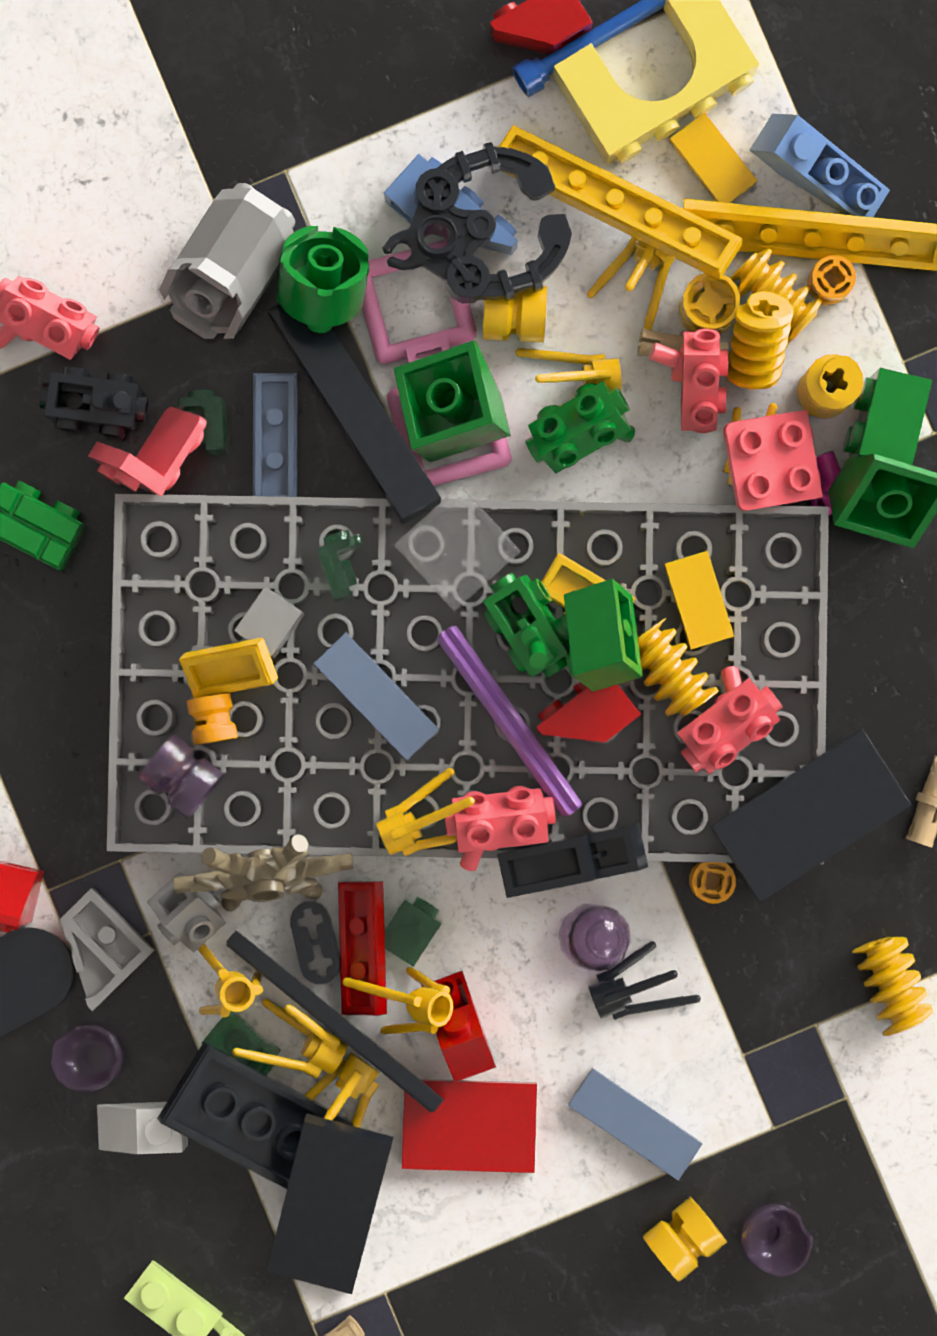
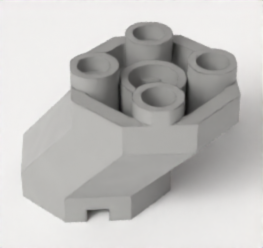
[159,183,295,339]

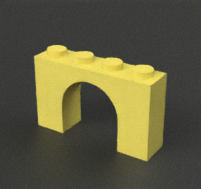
[553,0,759,165]

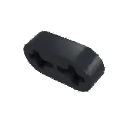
[290,901,340,984]

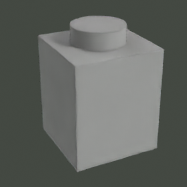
[234,587,305,658]

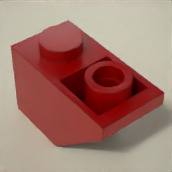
[490,0,593,55]
[535,682,641,743]
[0,861,44,933]
[421,971,496,1082]

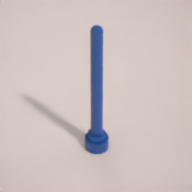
[511,0,666,98]

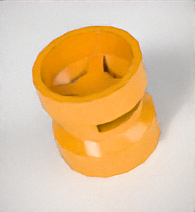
[807,255,856,306]
[186,693,238,745]
[689,862,736,904]

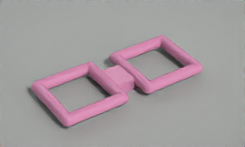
[362,240,512,486]

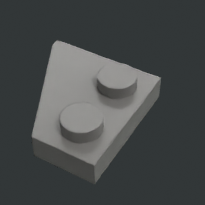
[60,887,155,1011]

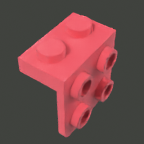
[88,407,206,496]
[723,410,823,511]

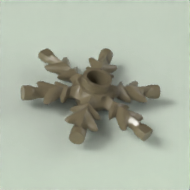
[173,835,354,912]

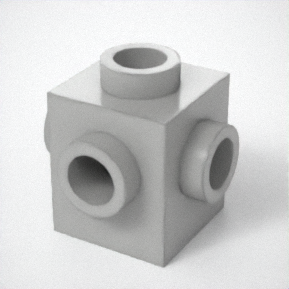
[147,872,226,953]

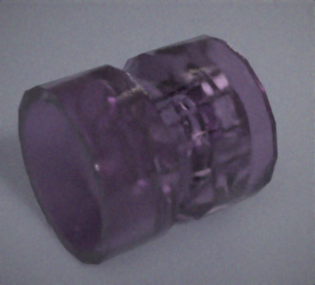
[138,734,224,819]

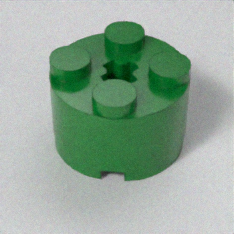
[276,226,369,333]

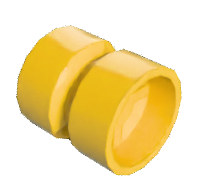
[678,273,740,335]
[483,286,547,343]
[643,1196,727,1282]

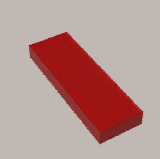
[338,881,387,1016]

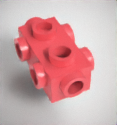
[0,276,100,360]
[649,329,728,433]
[677,666,783,775]
[445,786,555,871]

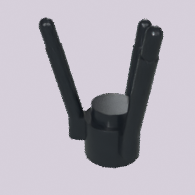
[588,941,701,1020]

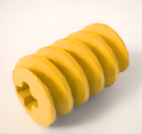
[730,248,822,344]
[726,291,794,389]
[797,354,864,419]
[638,618,719,718]
[852,937,933,1036]

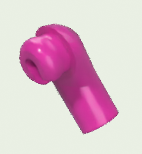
[810,450,841,516]

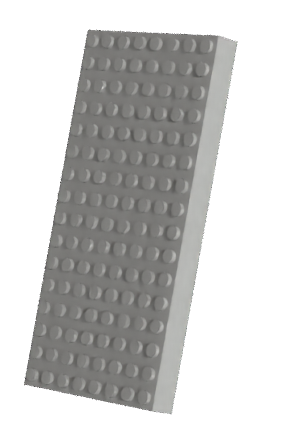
[107,494,829,864]

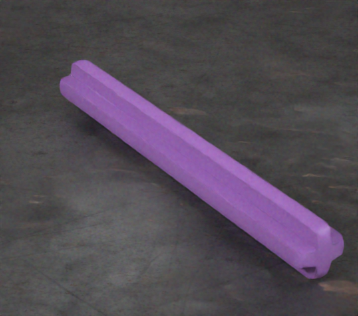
[437,626,582,817]

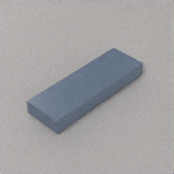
[253,373,298,497]
[314,633,439,761]
[568,1067,703,1180]

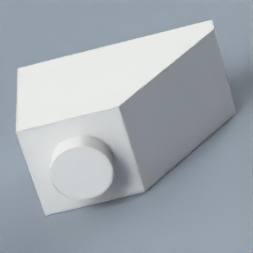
[97,1102,188,1154]

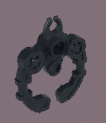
[382,142,572,304]

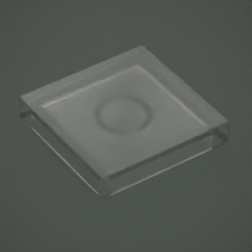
[394,485,521,612]

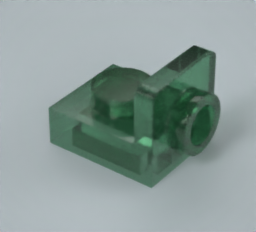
[178,389,227,455]
[317,530,363,603]
[385,896,442,967]
[201,1011,281,1075]

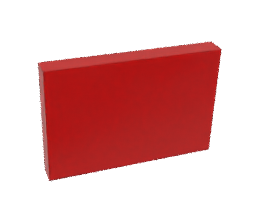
[402,1079,537,1173]

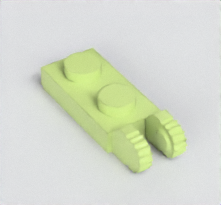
[124,1260,245,1336]

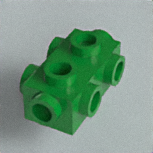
[525,381,635,474]
[483,573,570,678]

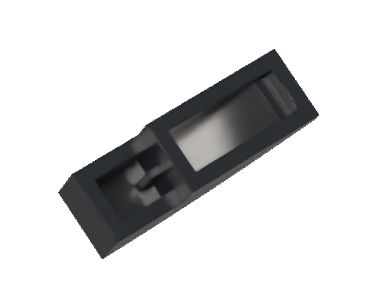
[497,823,648,898]

